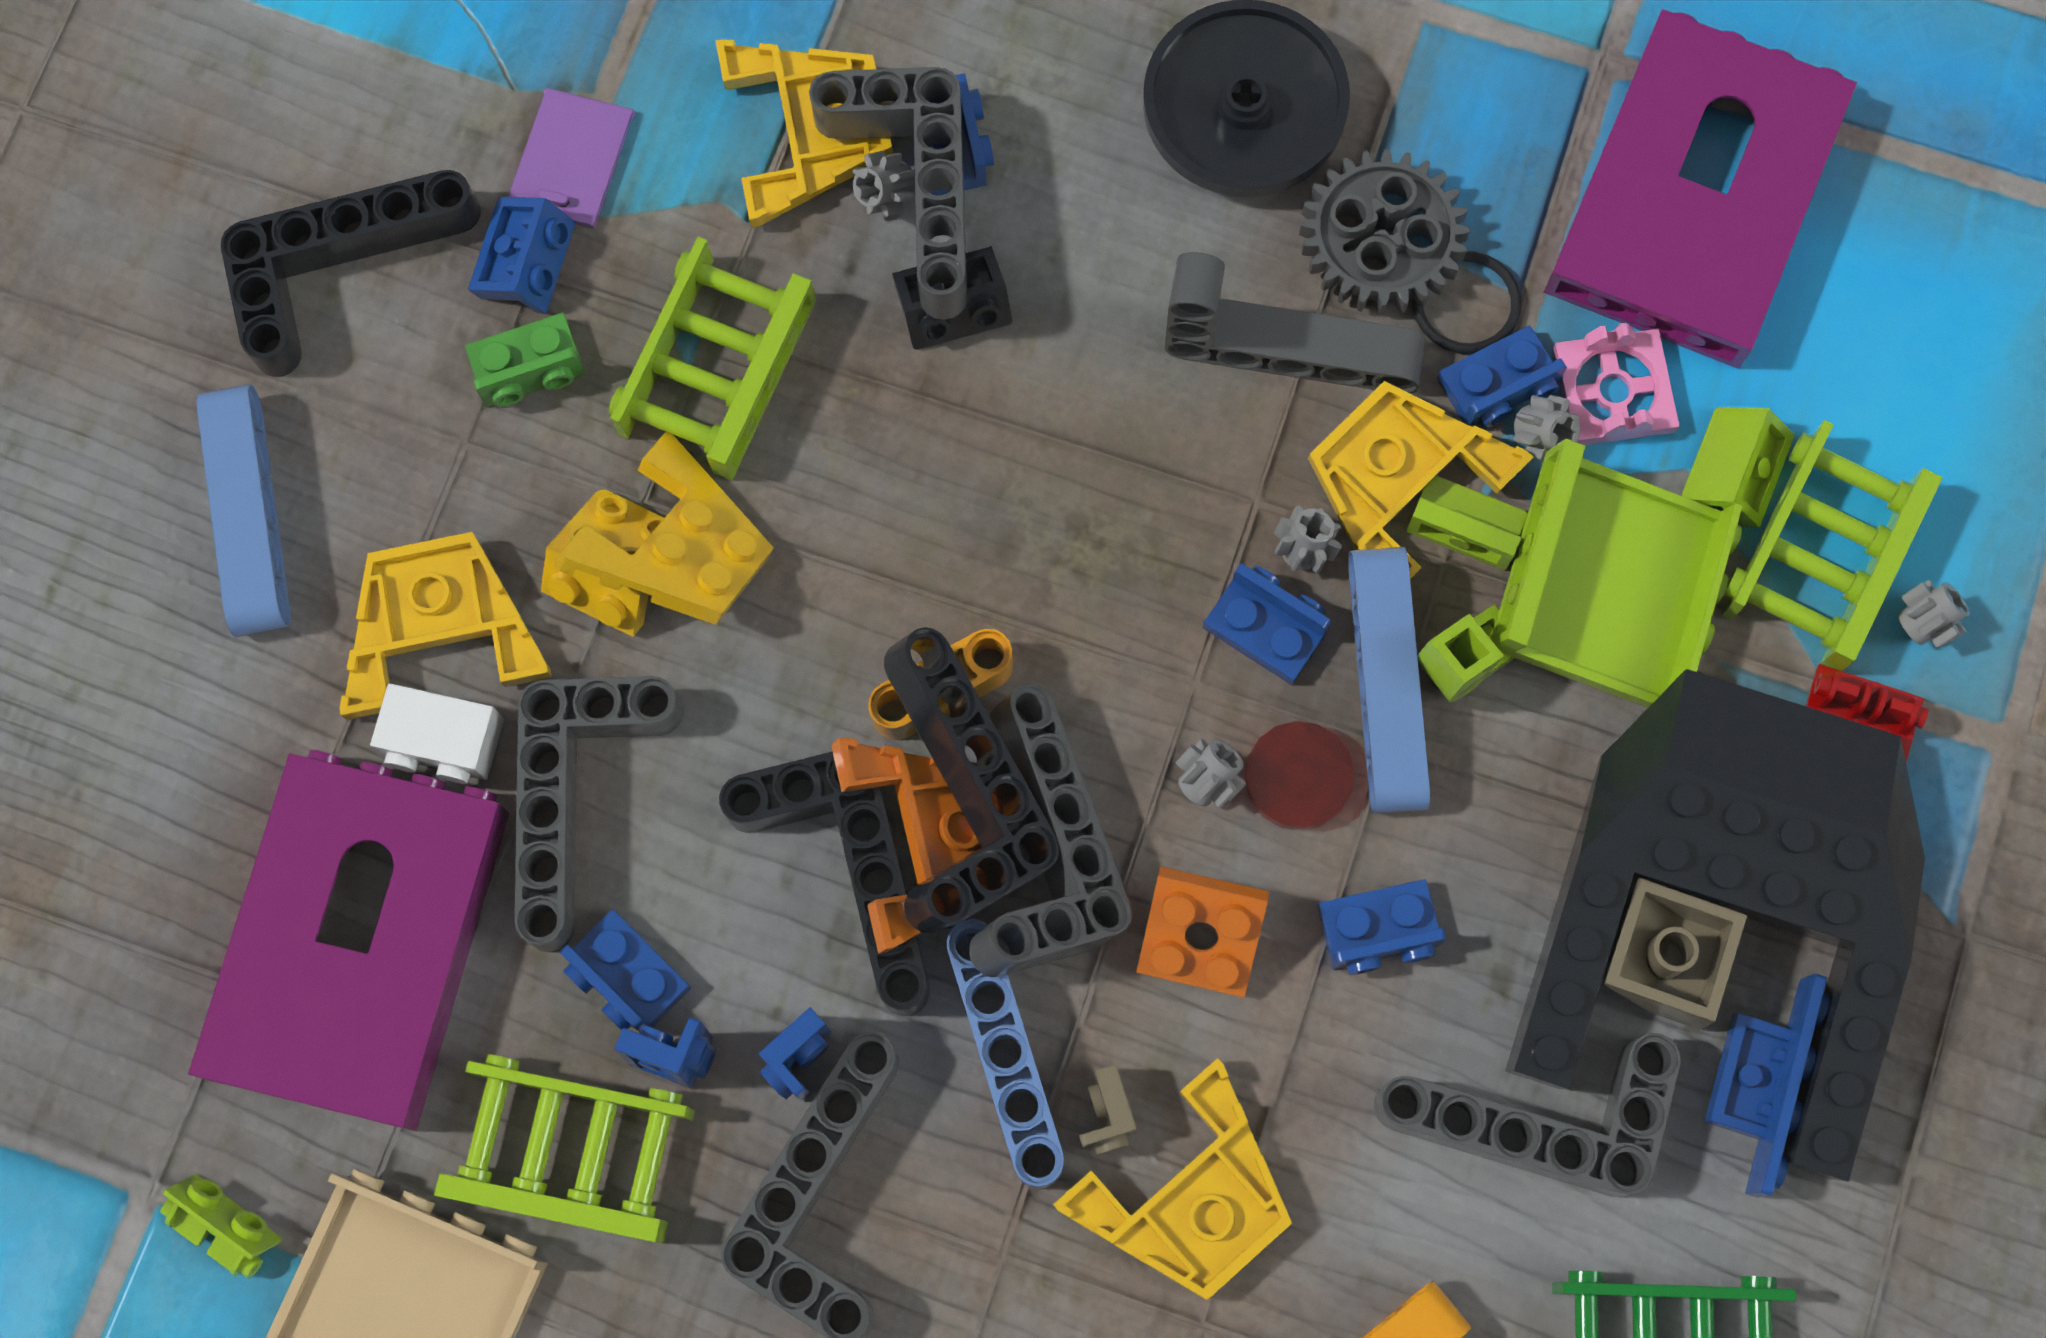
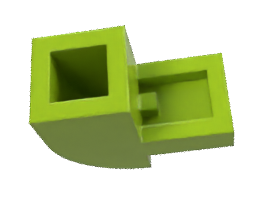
[1417,604,1514,703]

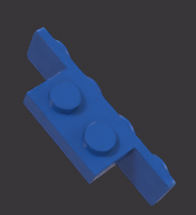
[1704,973,1830,1198]

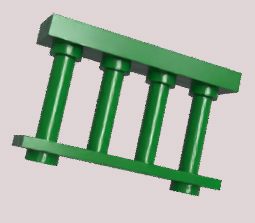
[1552,1271,1796,1338]

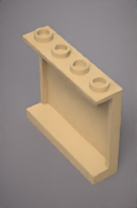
[266,1168,548,1338]

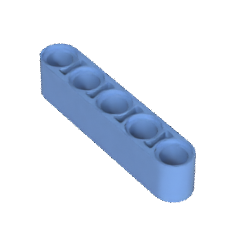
[196,384,291,637]
[1348,547,1430,814]
[947,918,1064,1189]

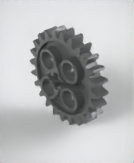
[1299,149,1470,315]

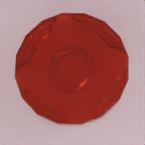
[1245,721,1354,830]

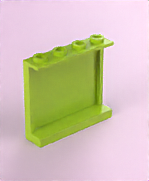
[1491,438,1743,708]

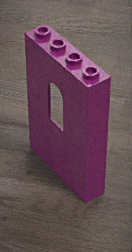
[1543,9,1857,369]
[188,750,510,1132]

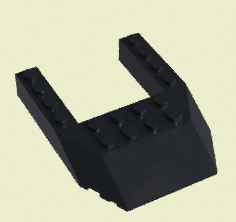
[1505,669,1925,1182]

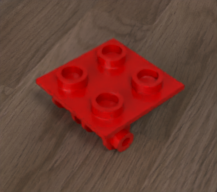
[1806,664,1929,762]

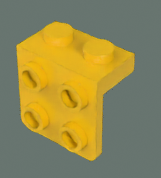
[540,490,664,637]

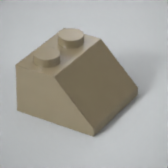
[1603,877,1747,1030]

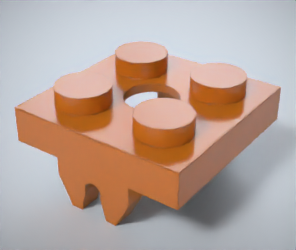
[1136,866,1269,998]

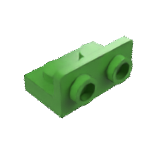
[465,312,585,407]

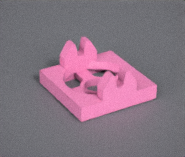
[1552,323,1679,445]

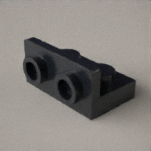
[892,246,1013,350]

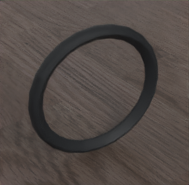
[1412,251,1522,354]

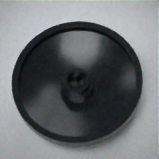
[1143,0,1350,197]

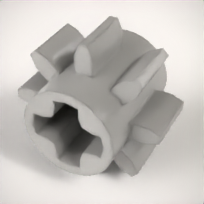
[853,151,915,217]
[1514,395,1580,461]
[1274,505,1342,574]
[1898,580,1970,649]
[1176,739,1246,808]

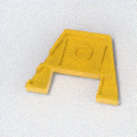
[715,39,893,228]
[1308,381,1533,580]
[554,432,774,625]
[339,532,552,720]
[1053,1058,1292,1300]

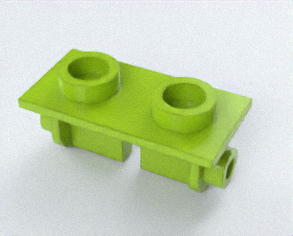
[160,1174,283,1279]

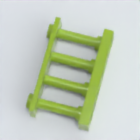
[609,236,817,481]
[1721,420,1943,671]
[434,1054,695,1244]

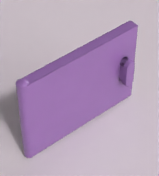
[508,88,635,229]

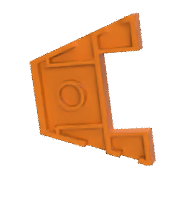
[831,737,1003,954]

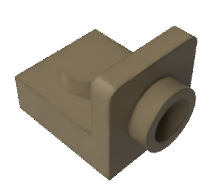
[1079,1064,1137,1156]

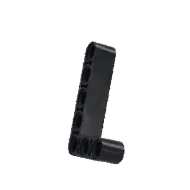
[221,170,481,377]
[884,627,1059,933]
[719,752,930,1016]

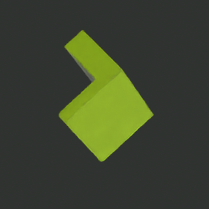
[1681,407,1795,528]
[1406,476,1527,571]

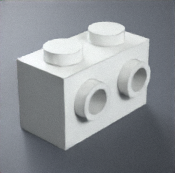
[370,683,504,784]

